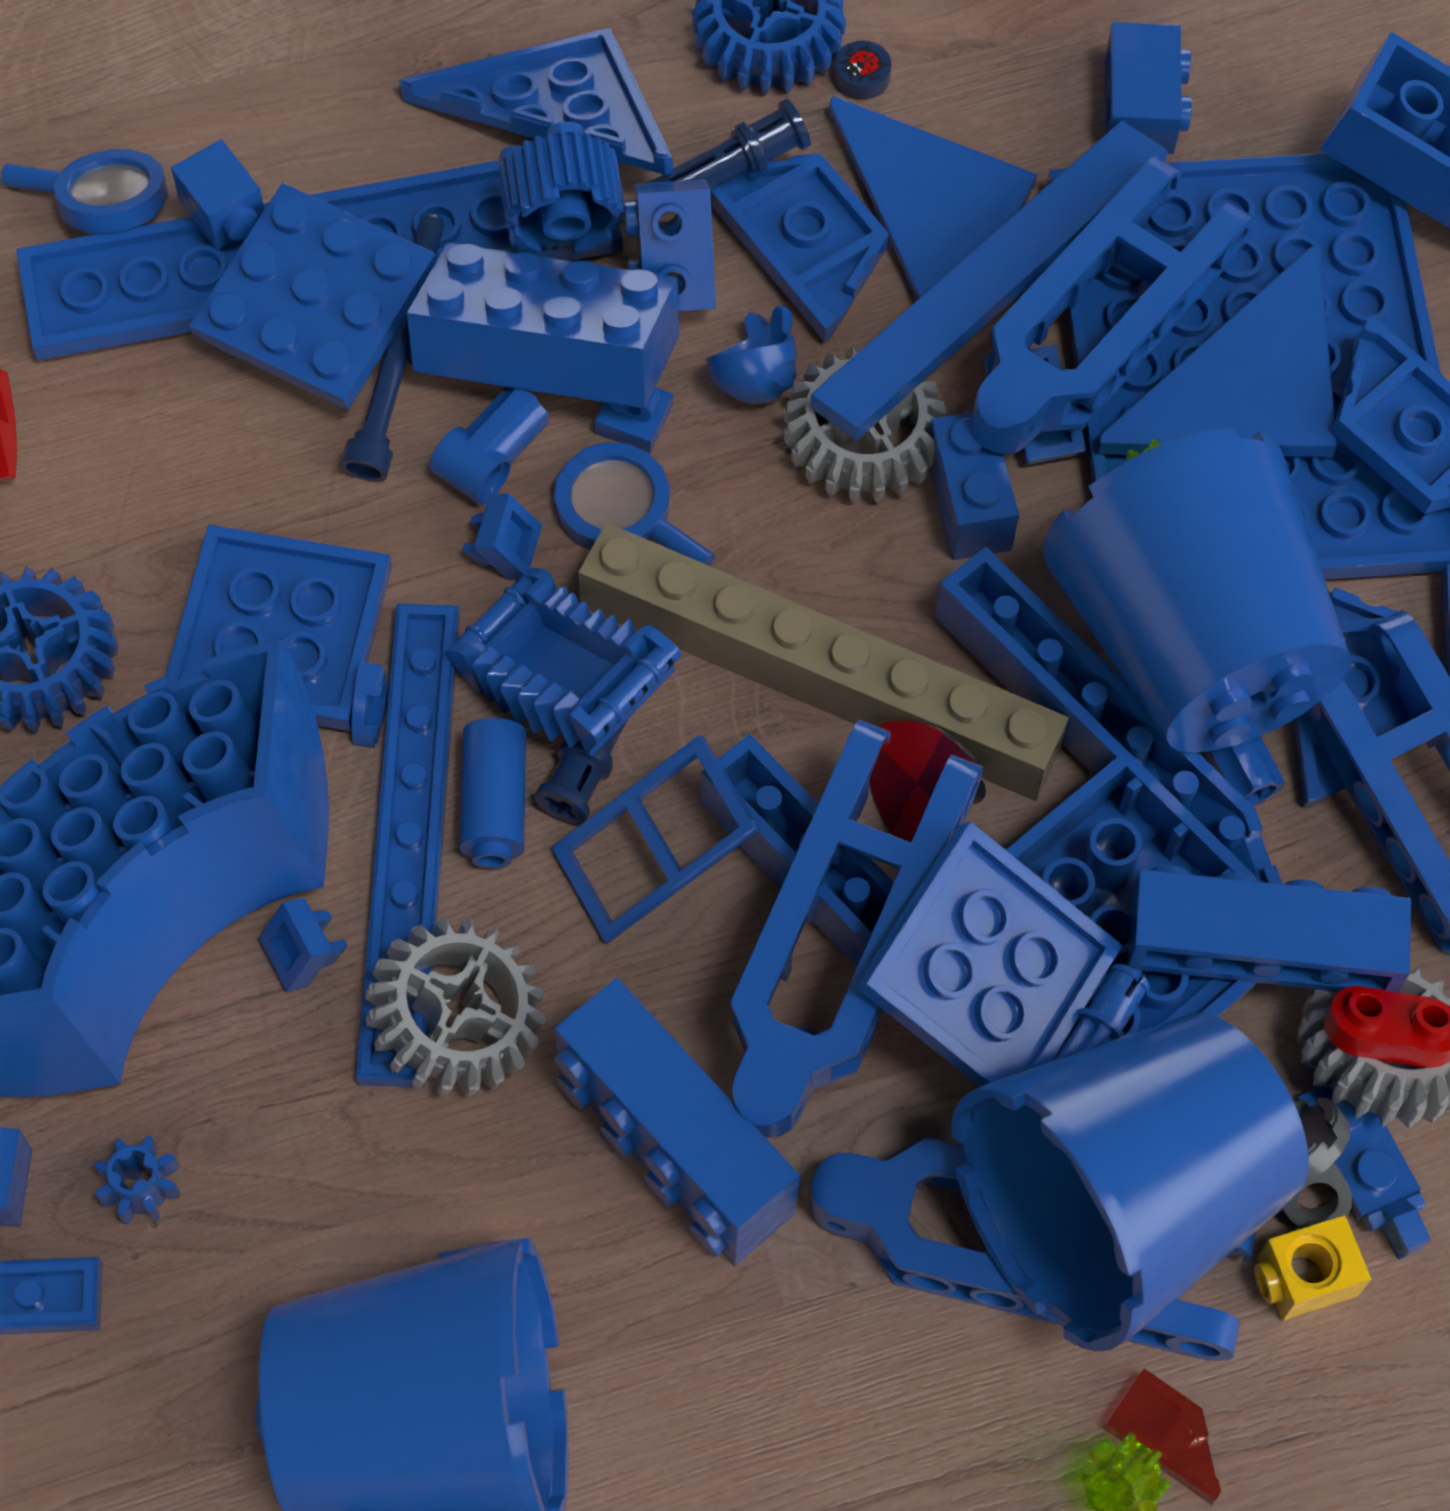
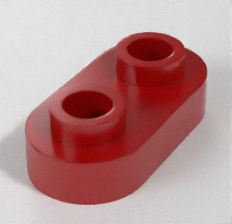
[1324,986,1450,1068]

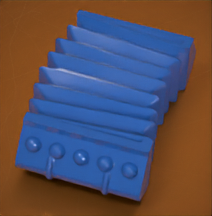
[445,568,682,757]

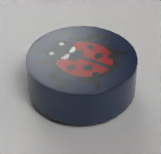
[834,40,892,99]

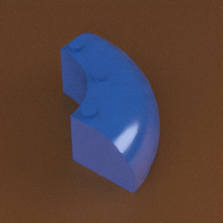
[0,639,329,1097]

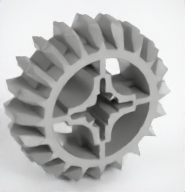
[783,345,946,504]
[365,917,546,1098]
[1296,966,1450,1129]

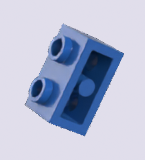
[624,179,716,311]

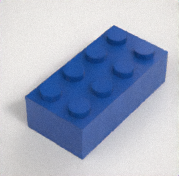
[1319,31,1450,228]
[407,243,679,408]
[554,977,800,1266]

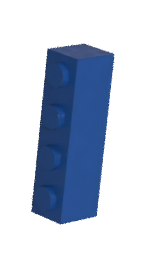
[1127,865,1411,992]

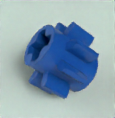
[94,1135,181,1224]

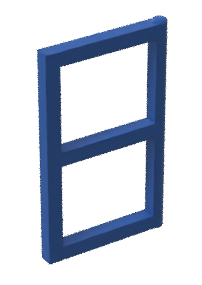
[551,735,760,943]

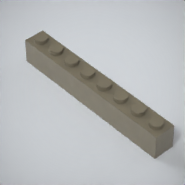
[578,523,1069,801]

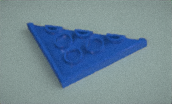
[399,28,674,175]
[828,96,1037,302]
[1098,247,1337,457]

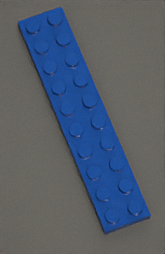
[16,160,623,361]

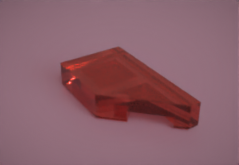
[1104,1368,1221,1505]

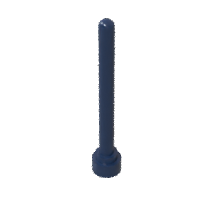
[340,213,444,482]

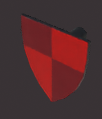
[870,721,986,842]

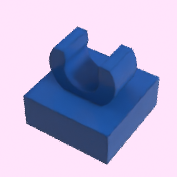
[595,387,673,453]
[462,493,542,580]
[259,897,348,992]

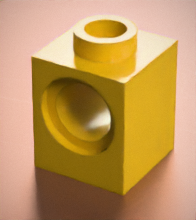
[1254,1215,1371,1321]

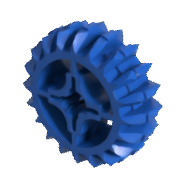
[692,0,846,96]
[0,566,118,734]

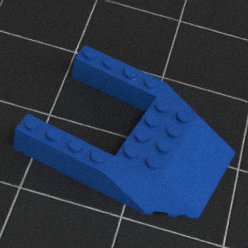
[700,546,1283,1061]

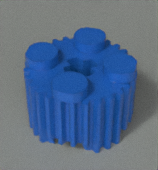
[498,122,625,256]

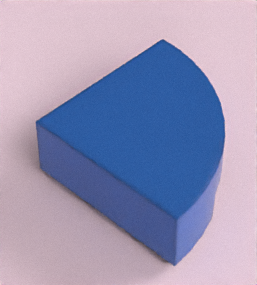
[352,661,389,748]

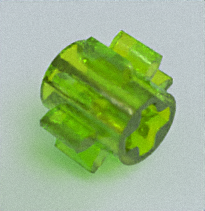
[1076,1433,1171,1511]

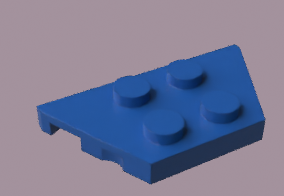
[710,153,889,342]
[1332,316,1450,514]
[1292,587,1412,807]

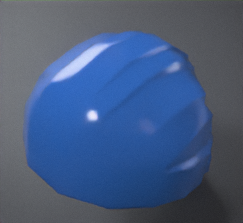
[706,305,797,404]

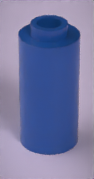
[460,718,527,868]

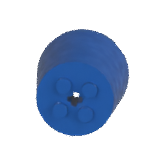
[1042,428,1351,753]
[951,1013,1309,1352]
[256,1238,569,1511]

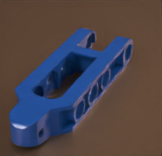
[970,156,1255,454]
[1304,610,1450,955]
[730,720,983,1138]
[810,1137,1256,1361]

